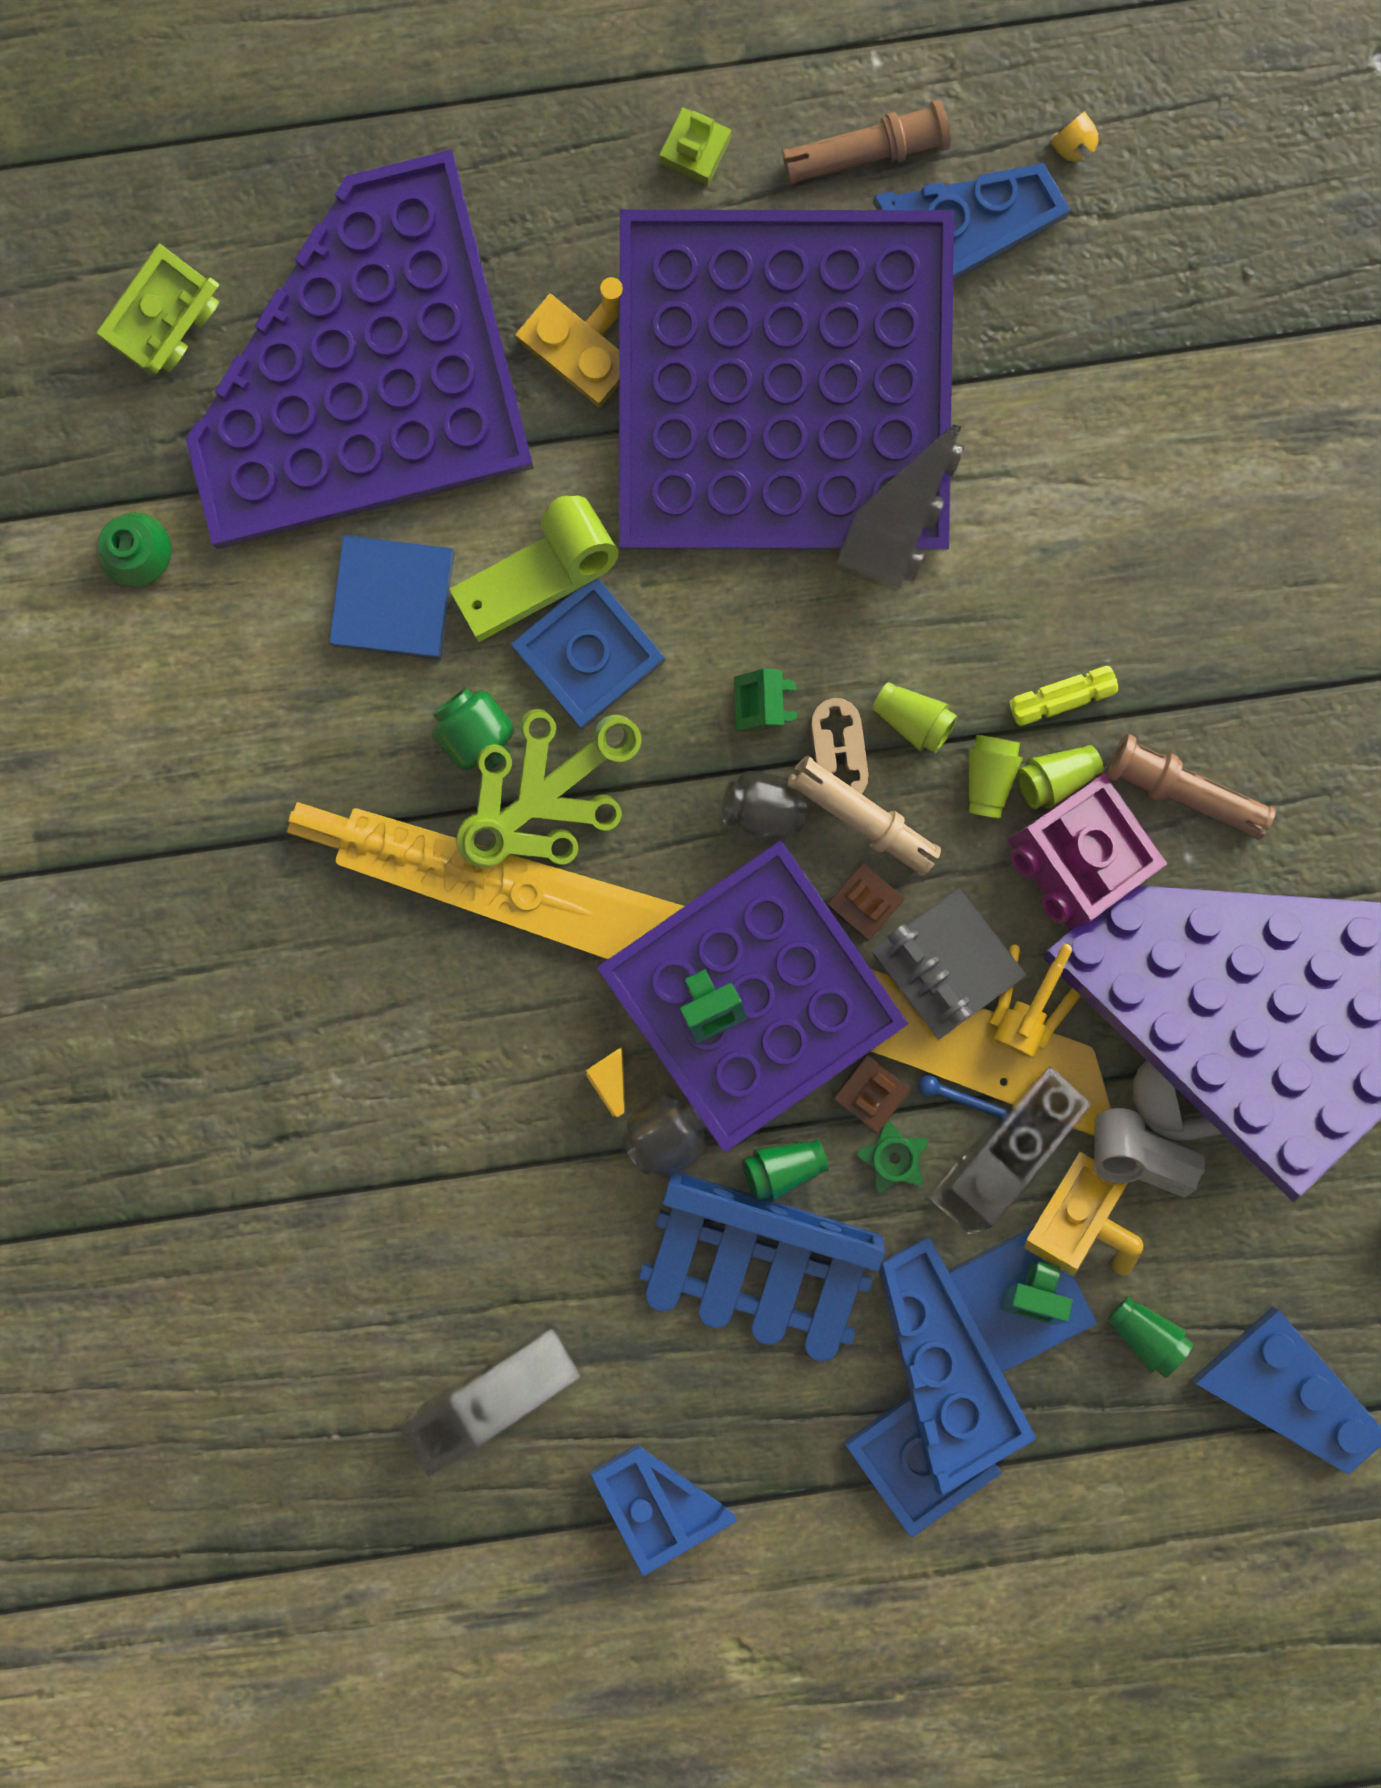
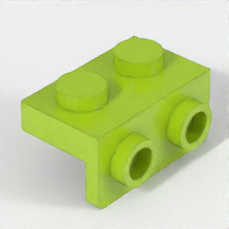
[95,243,219,375]

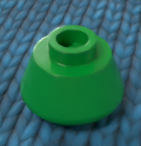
[96,512,172,587]

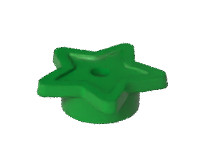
[857,1121,928,1193]

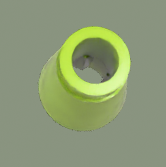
[872,682,958,754]
[968,735,1023,818]
[1017,745,1104,810]

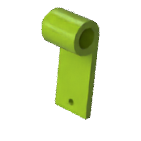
[449,496,618,643]

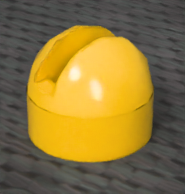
[1049,112,1098,163]

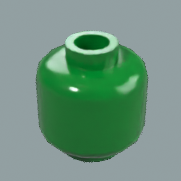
[432,688,514,770]

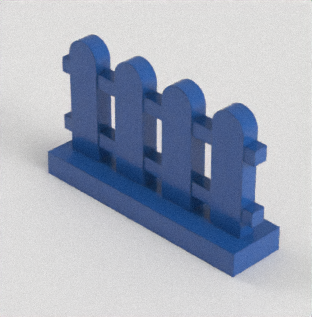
[639,1169,885,1361]

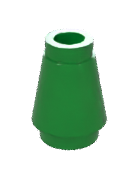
[742,1139,829,1202]
[1107,1296,1194,1378]

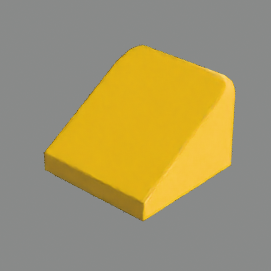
[585,1046,626,1117]

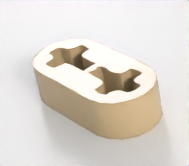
[810,698,868,794]

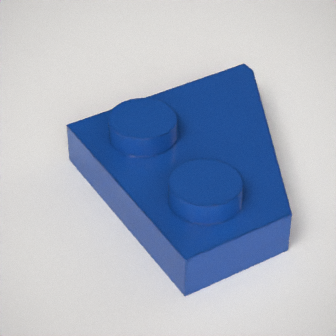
[589,1444,737,1576]

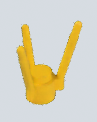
[989,944,1081,1058]

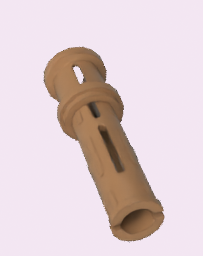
[782,99,951,186]
[1106,733,1276,840]

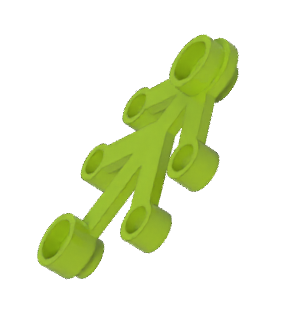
[456,709,641,868]

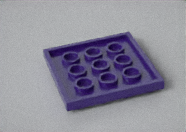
[597,840,908,1152]

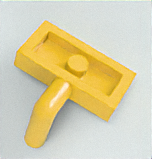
[515,277,623,408]
[1024,1152,1144,1277]

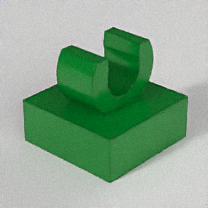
[734,669,797,732]
[680,970,747,1044]
[1001,1261,1073,1326]

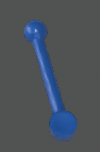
[918,1075,1028,1130]

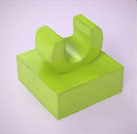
[659,107,732,186]

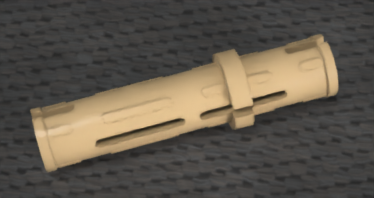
[787,756,941,876]

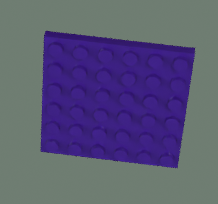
[619,209,954,551]

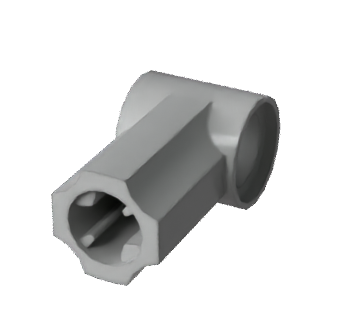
[1094,1108,1205,1198]

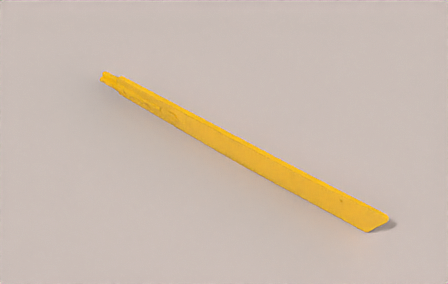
[287,802,1111,1136]

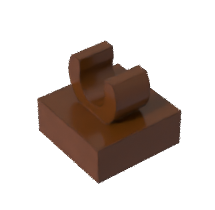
[826,863,905,941]
[832,1055,911,1133]

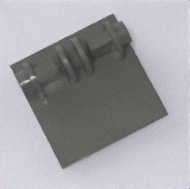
[871,888,1027,1040]

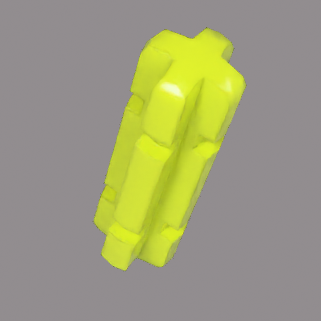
[1010,666,1118,726]

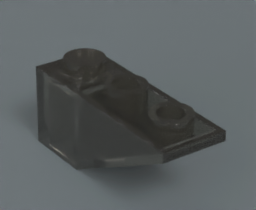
[834,424,965,591]
[928,1066,1091,1235]
[399,1327,580,1477]

